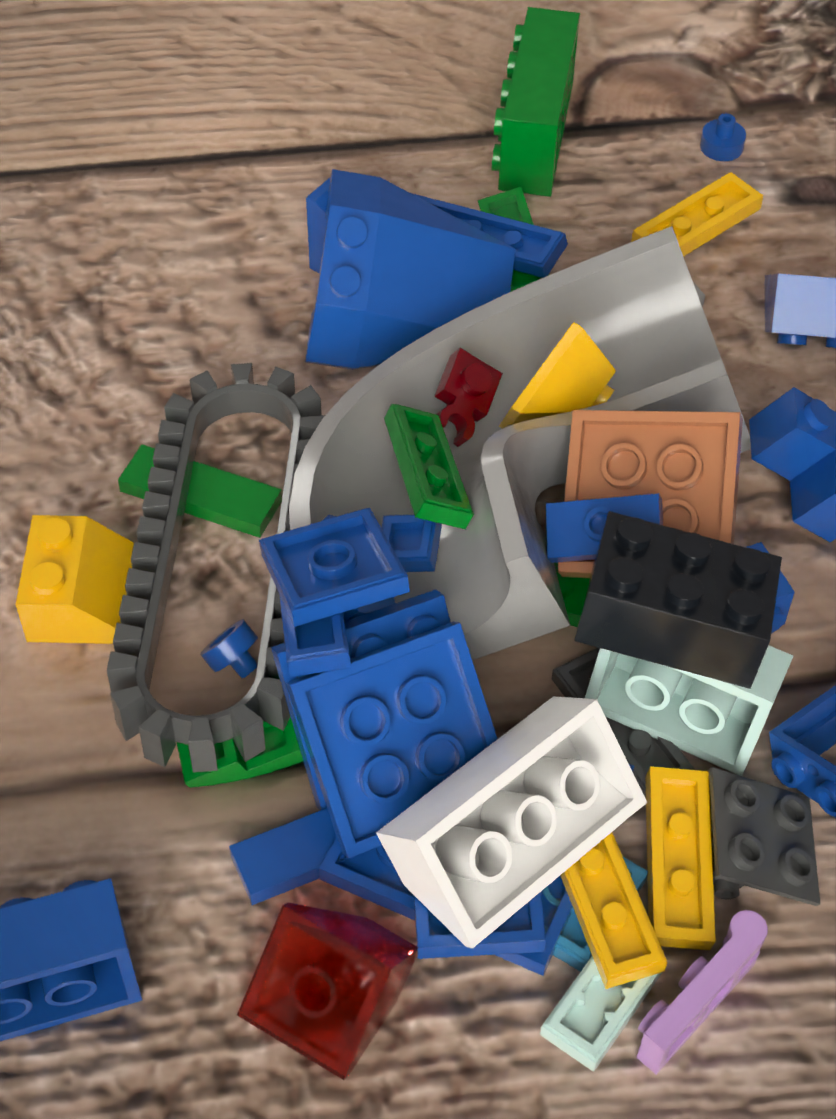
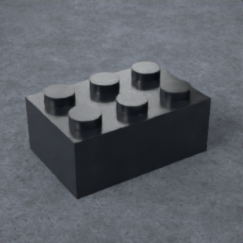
[574,511,782,689]

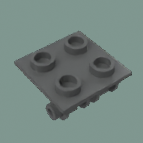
[709,767,821,906]

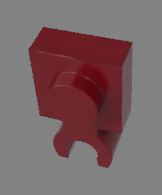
[434,348,503,447]

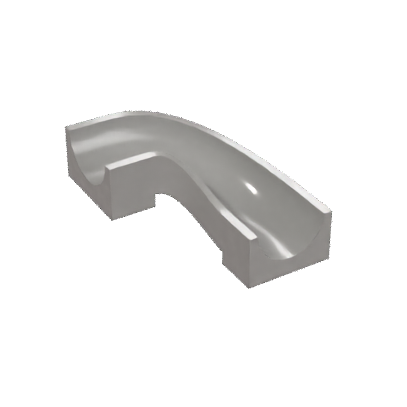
[289,226,751,660]

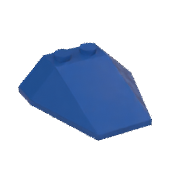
[305,169,516,370]

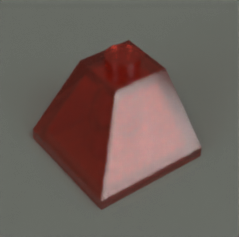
[237,902,417,1080]

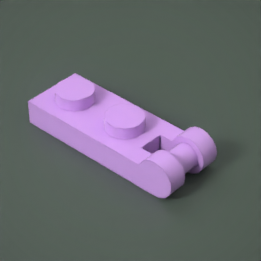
[636,910,768,1075]

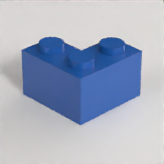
[749,387,836,543]

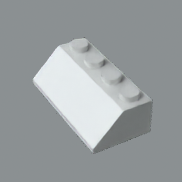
[376,696,647,949]

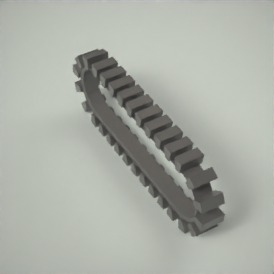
[106,363,325,772]

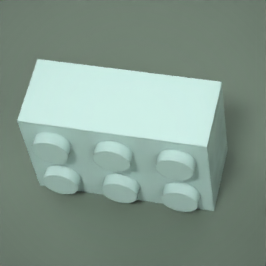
[585,645,793,776]

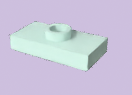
[540,957,662,1072]

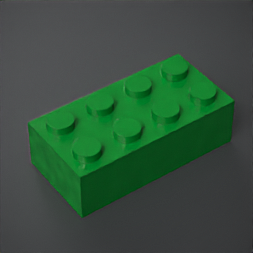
[492,7,580,197]

